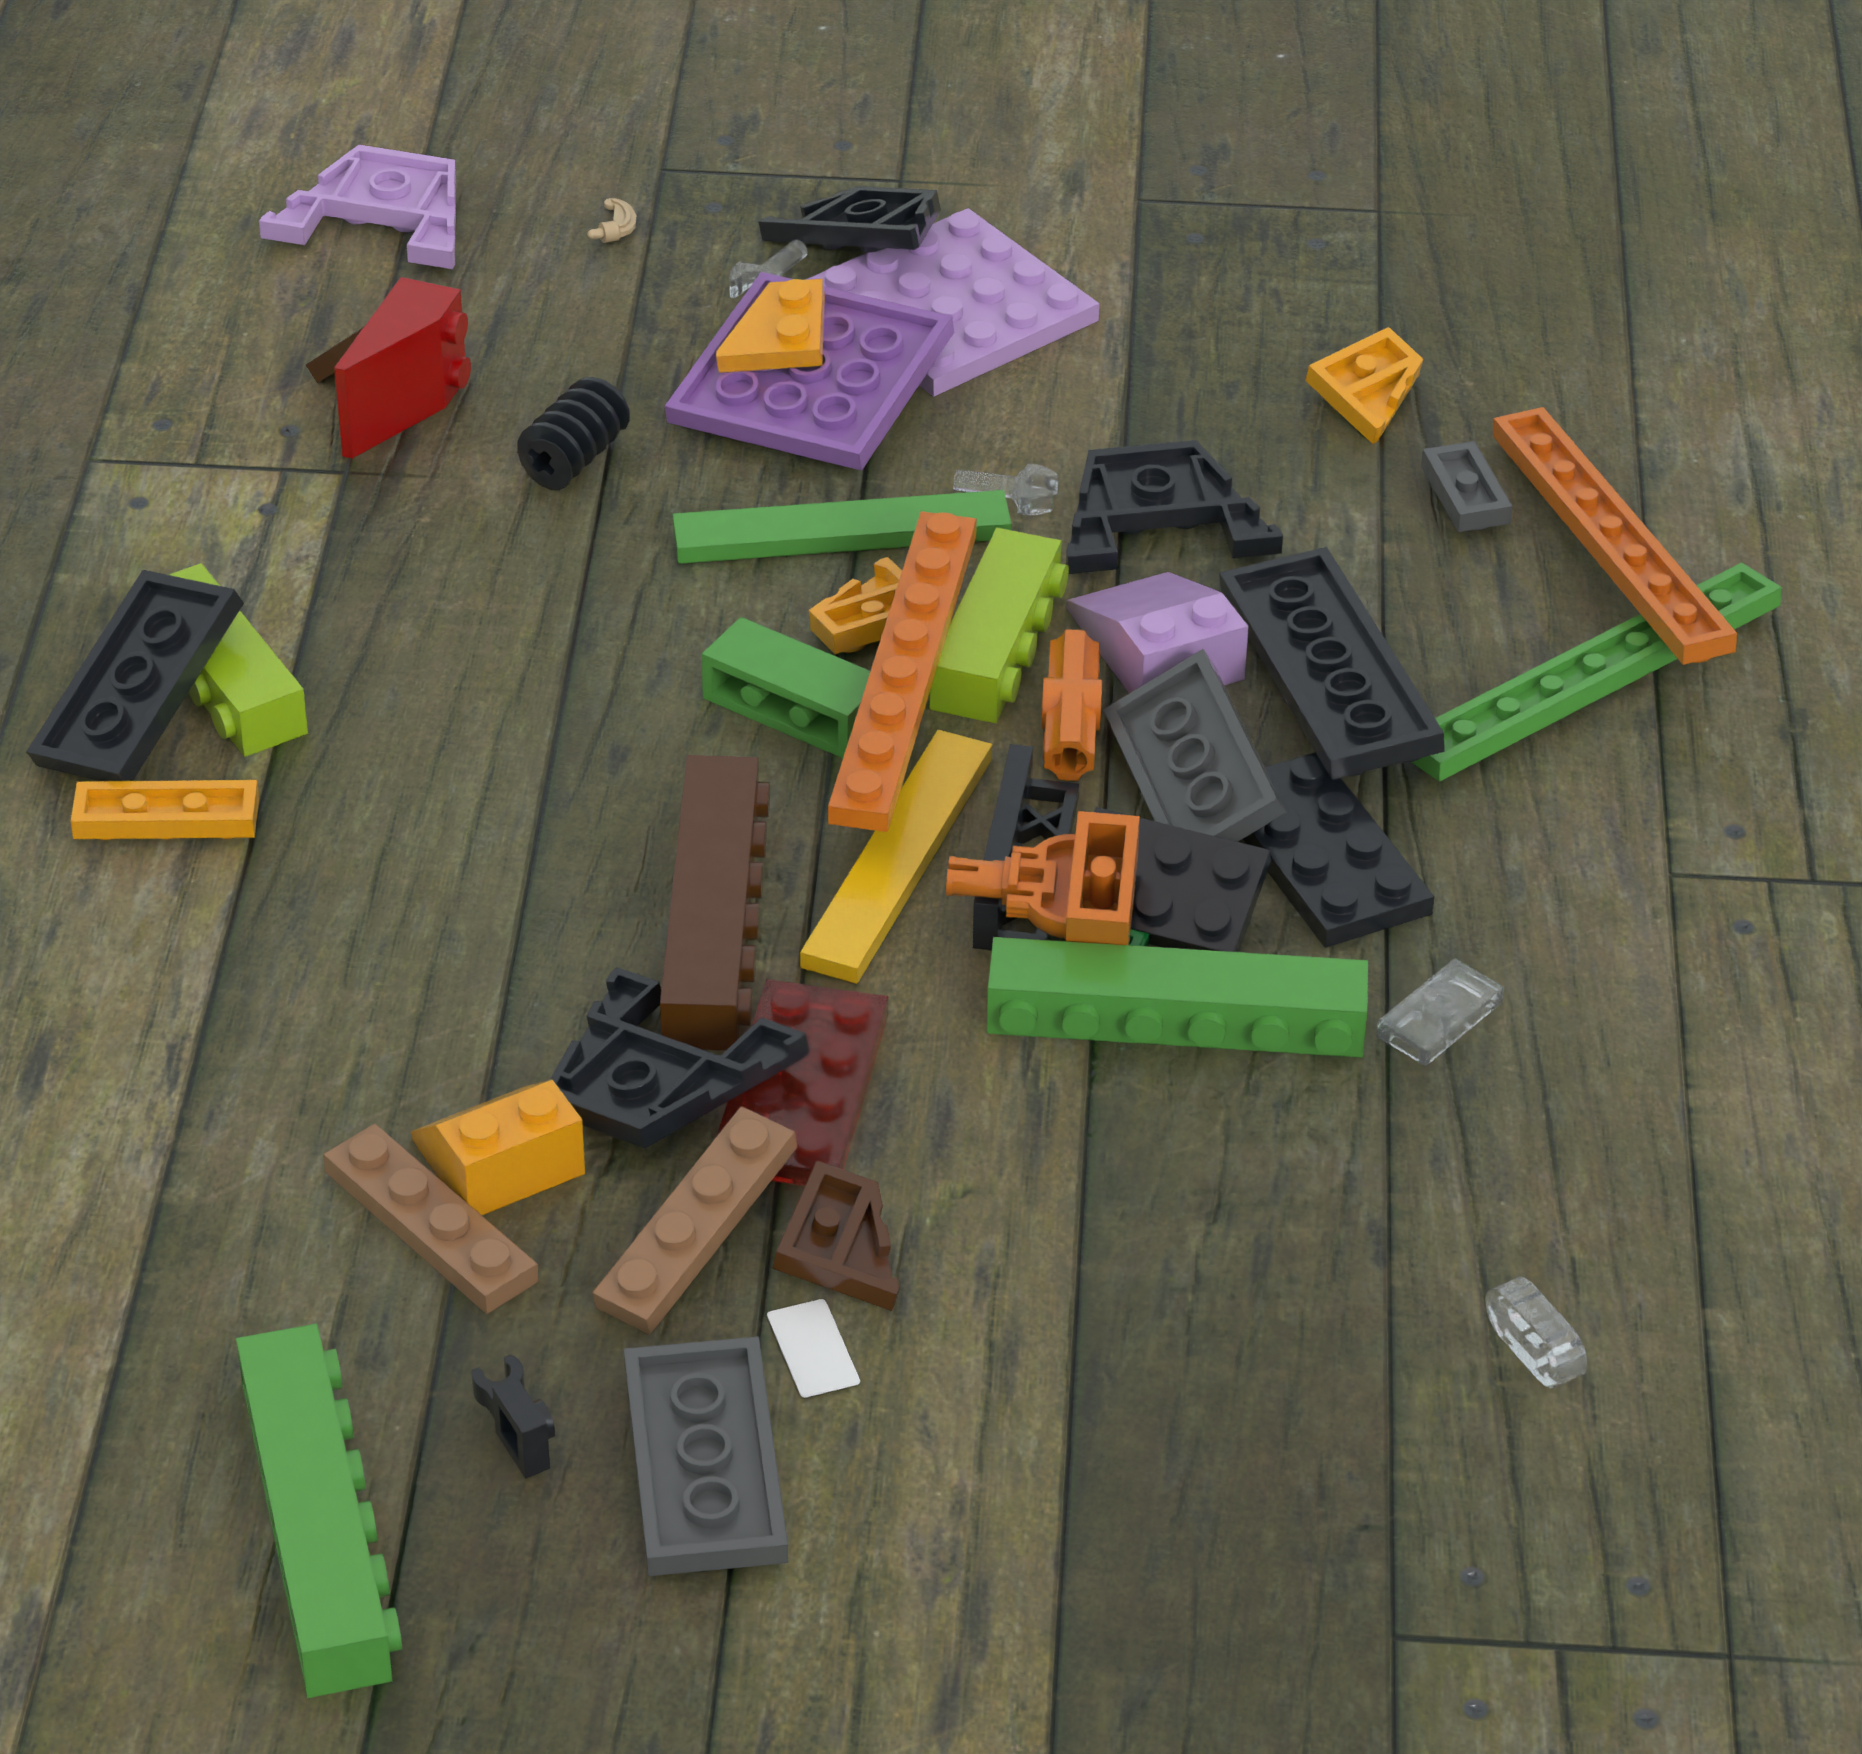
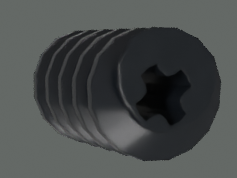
[517,377,630,491]

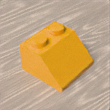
[411,1080,585,1215]

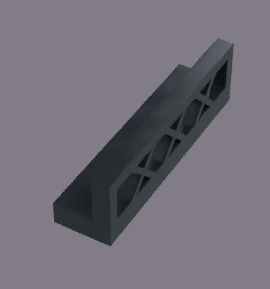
[973,744,1079,951]

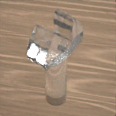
[729,239,807,298]
[953,464,1058,515]

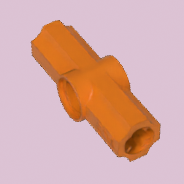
[1042,629,1102,781]

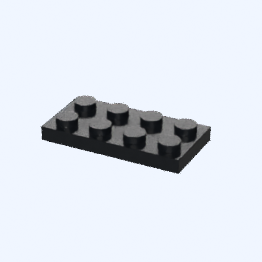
[26,570,244,781]
[1243,752,1434,948]

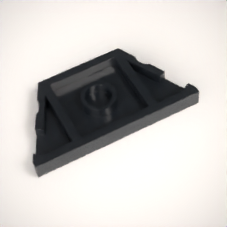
[758,186,941,252]

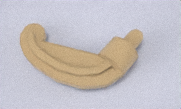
[587,198,636,243]

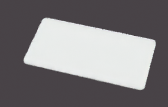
[767,1299,860,1398]

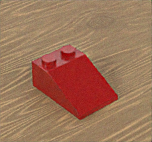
[334,277,471,459]

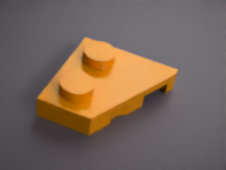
[716,279,825,373]
[1305,327,1423,444]
[809,557,902,654]

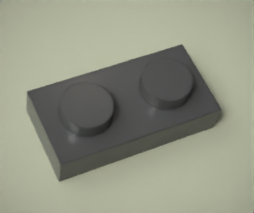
[1421,441,1512,532]

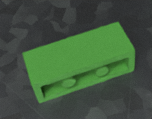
[701,617,870,758]

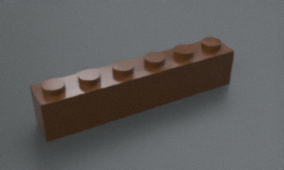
[660,755,770,1051]

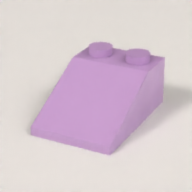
[1066,572,1248,693]

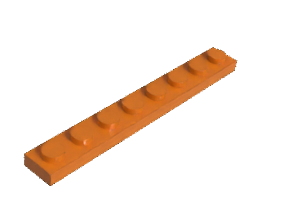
[1493,407,1737,665]
[828,511,977,832]

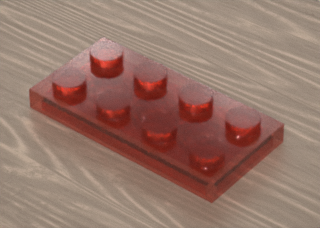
[716,979,888,1186]

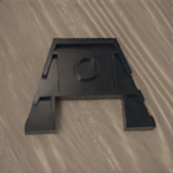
[1066,440,1283,574]
[550,967,810,1148]

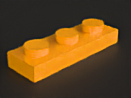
[71,780,259,840]

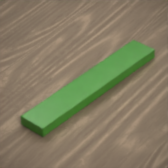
[673,490,1012,564]

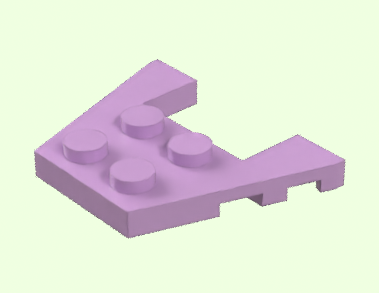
[259,145,456,269]

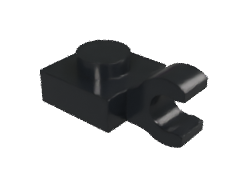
[471,1354,555,1479]

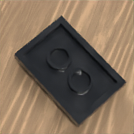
[1094,807,1271,952]

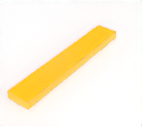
[800,730,992,984]

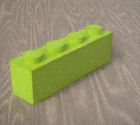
[930,527,1069,723]
[169,563,308,757]

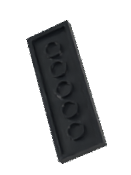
[1219,547,1445,780]

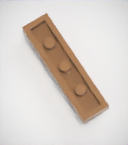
[592,1106,797,1335]
[323,1123,539,1314]

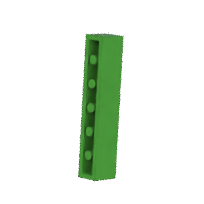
[987,937,1368,1058]
[236,1324,402,1698]

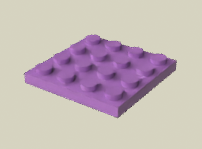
[664,272,954,471]

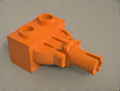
[946,811,1140,945]

